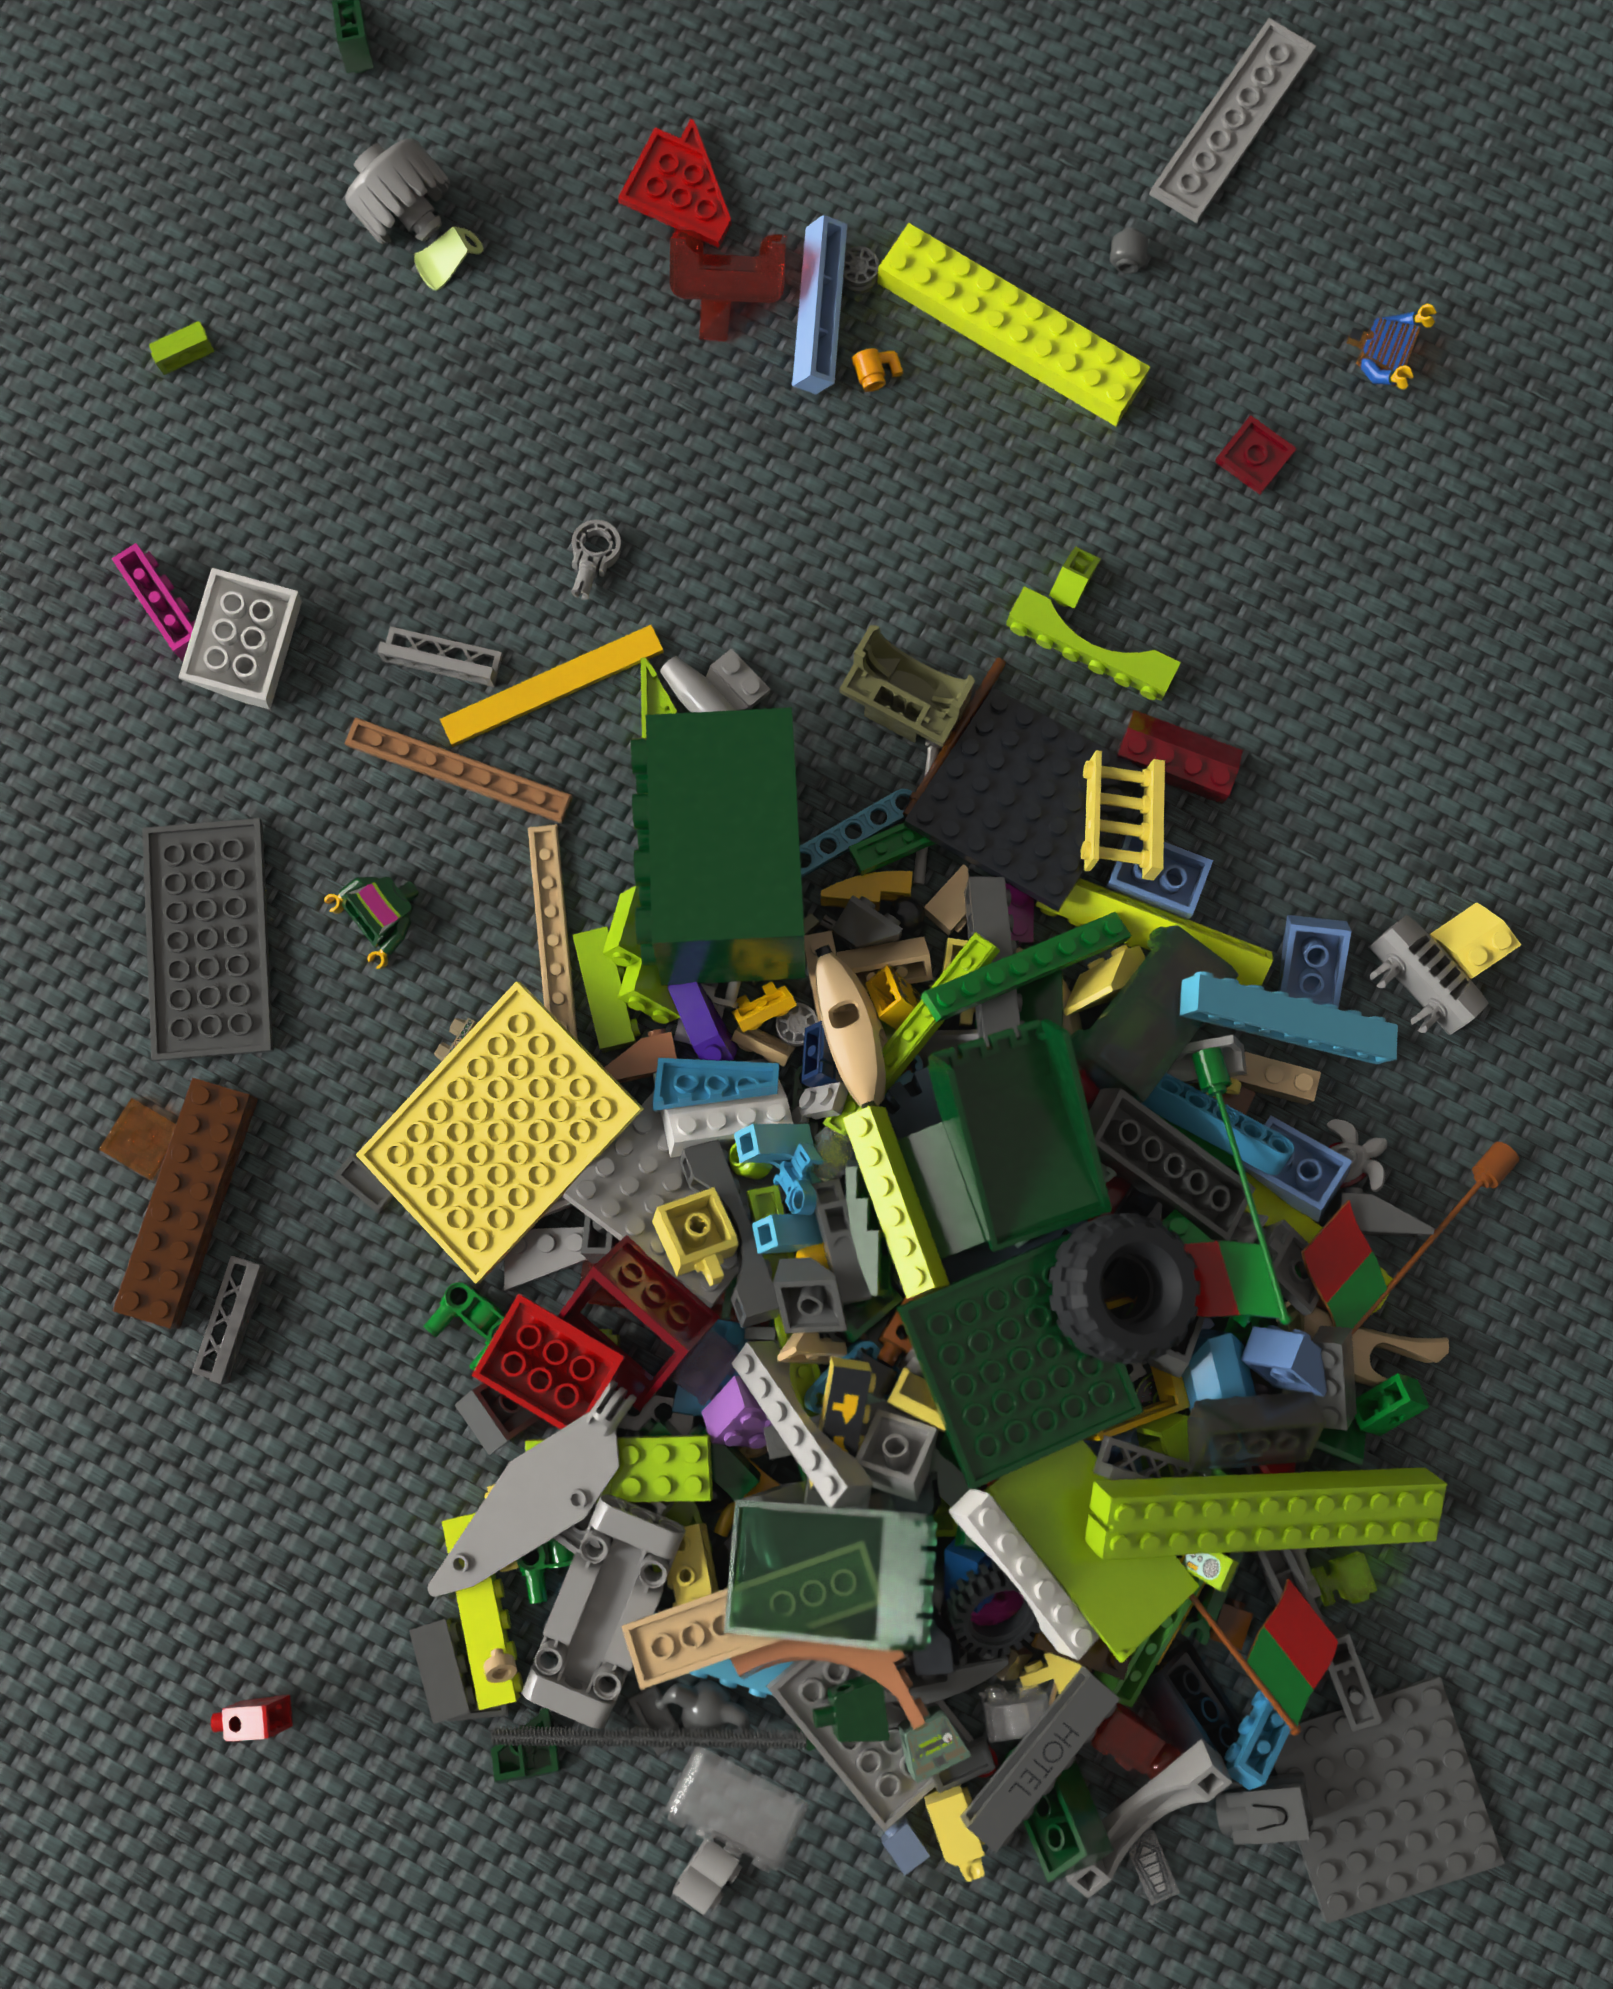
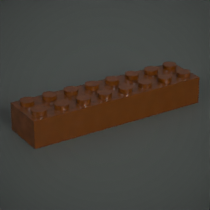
[112,1077,258,1329]

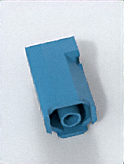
[1182,1328,1268,1465]

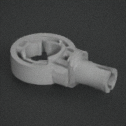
[571,520,621,600]

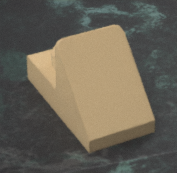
[777,1332,847,1365]

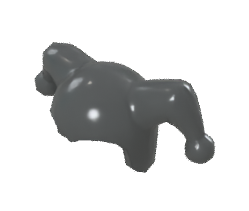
[655,1680,753,1733]

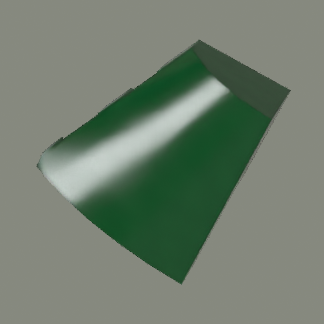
[491,1708,561,1784]

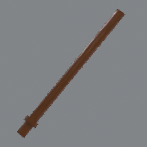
[903,658,1006,817]

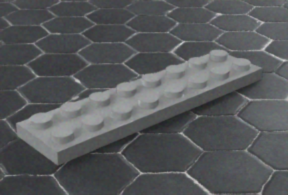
[1149,18,1316,223]

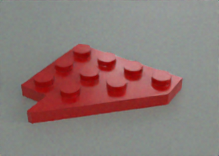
[618,118,731,248]

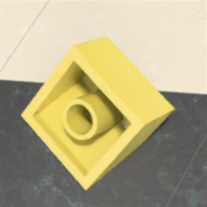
[1429,902,1521,979]

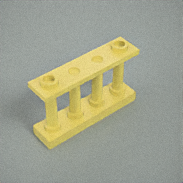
[1081,750,1165,881]

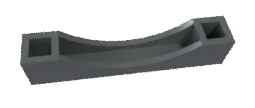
[680,1140,780,1328]

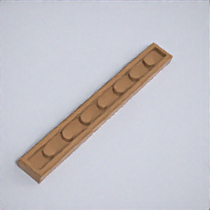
[344,717,573,824]

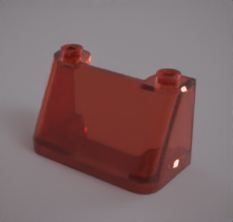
[670,229,788,303]

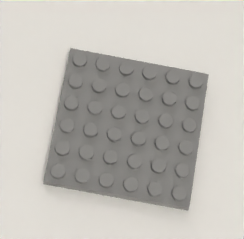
[563,1091,790,1309]

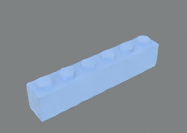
[792,215,847,394]

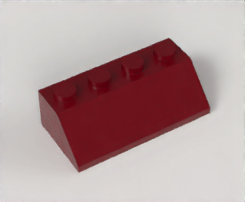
[1117,710,1243,804]

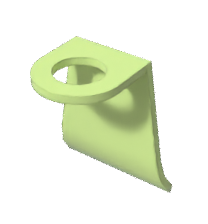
[414,226,483,291]

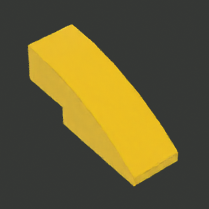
[821,871,913,911]

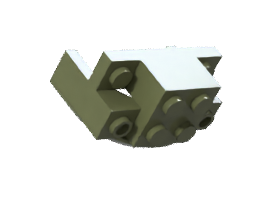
[839,625,975,747]

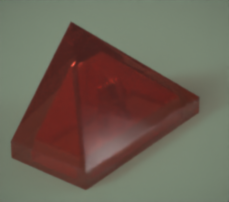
[699,284,731,342]

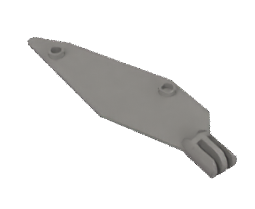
[427,1380,637,1597]

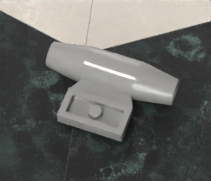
[660,649,771,713]

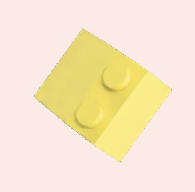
[1063,944,1155,1016]

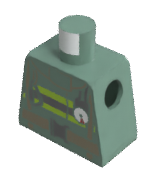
[898,1704,971,1783]

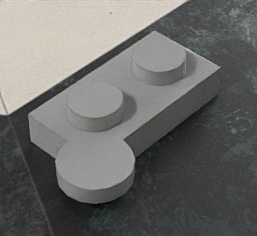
[791,1082,848,1124]

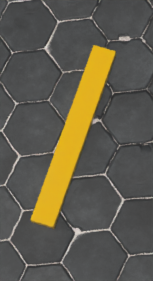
[440,625,664,747]

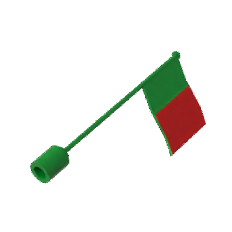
[1184,1047,1292,1325]

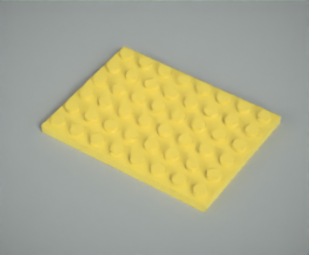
[356,981,644,1284]

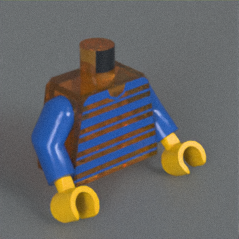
[1346,304,1437,389]

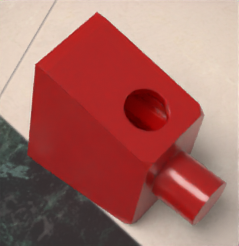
[211,1694,293,1741]

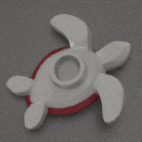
[1327,1119,1387,1192]

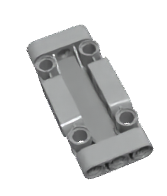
[522,1494,685,1729]

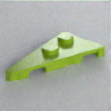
[641,658,677,738]

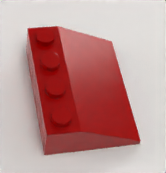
[471,1294,626,1429]

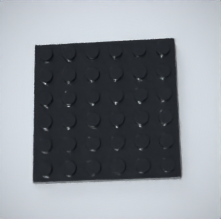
[904,688,1143,912]

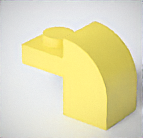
[1019,1652,1086,1694]

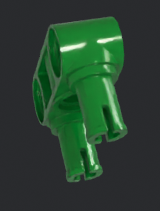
[423,1282,505,1371]
[517,1538,575,1604]

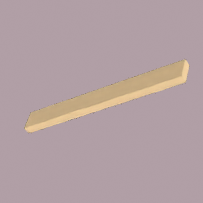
[528,824,578,1040]

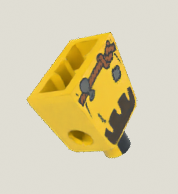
[865,964,922,1030]

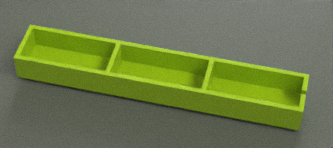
[1085,1467,1447,1559]

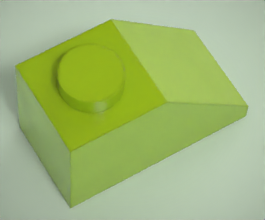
[1049,546,1101,609]

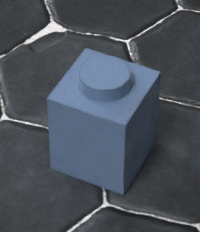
[881,1817,930,1875]

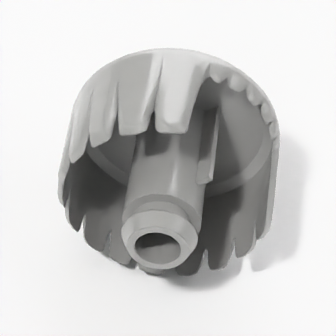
[345,138,450,243]

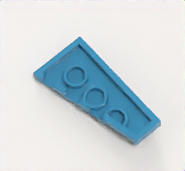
[653,1058,779,1111]

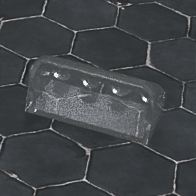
[663,1746,809,1873]

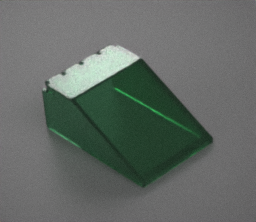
[724,1500,937,1651]

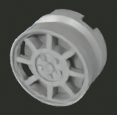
[776,1003,818,1047]

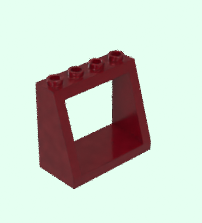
[558,1235,720,1412]

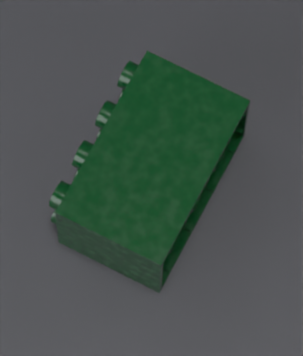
[631,708,805,985]

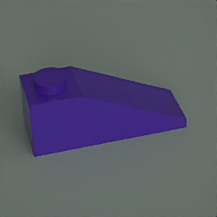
[668,982,738,1061]

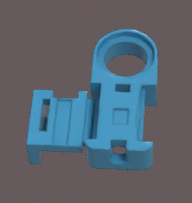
[773,1143,824,1215]

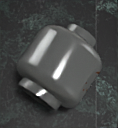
[1110,228,1148,274]

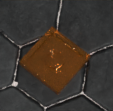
[99,1098,176,1180]

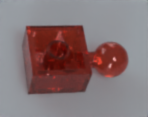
[1091,1702,1181,1780]

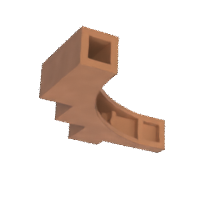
[730,1619,929,1731]

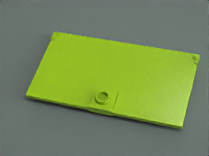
[984,1440,1200,1662]

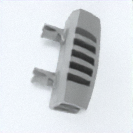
[1368,914,1489,1035]

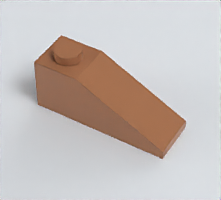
[604,1029,678,1083]

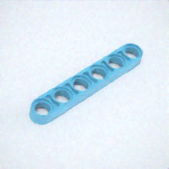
[800,789,912,878]

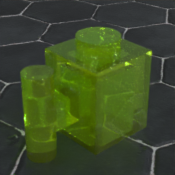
[1311,1551,1377,1606]

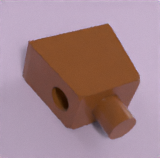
[876,1294,917,1368]

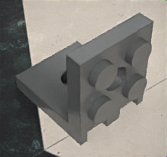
[1253,1220,1320,1316]

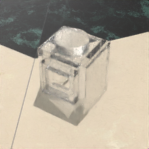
[811,1126,854,1181]

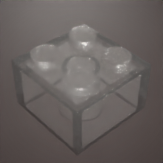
[979,1681,1049,1742]

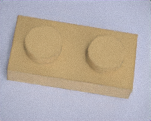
[731,1026,796,1067]

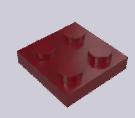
[1215,415,1297,495]

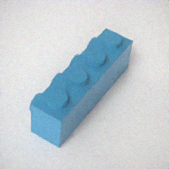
[1224,1690,1291,1790]

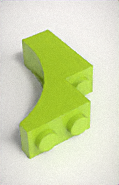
[602,886,680,1024]

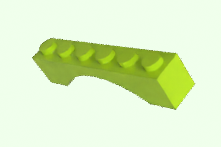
[1006,586,1181,701]

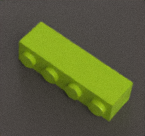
[573,926,640,1053]

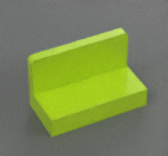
[149,322,215,375]

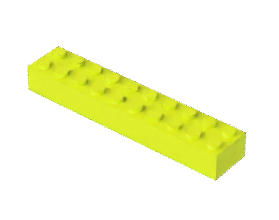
[877,223,1150,426]

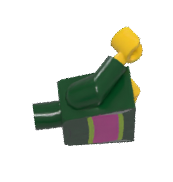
[325,877,419,969]

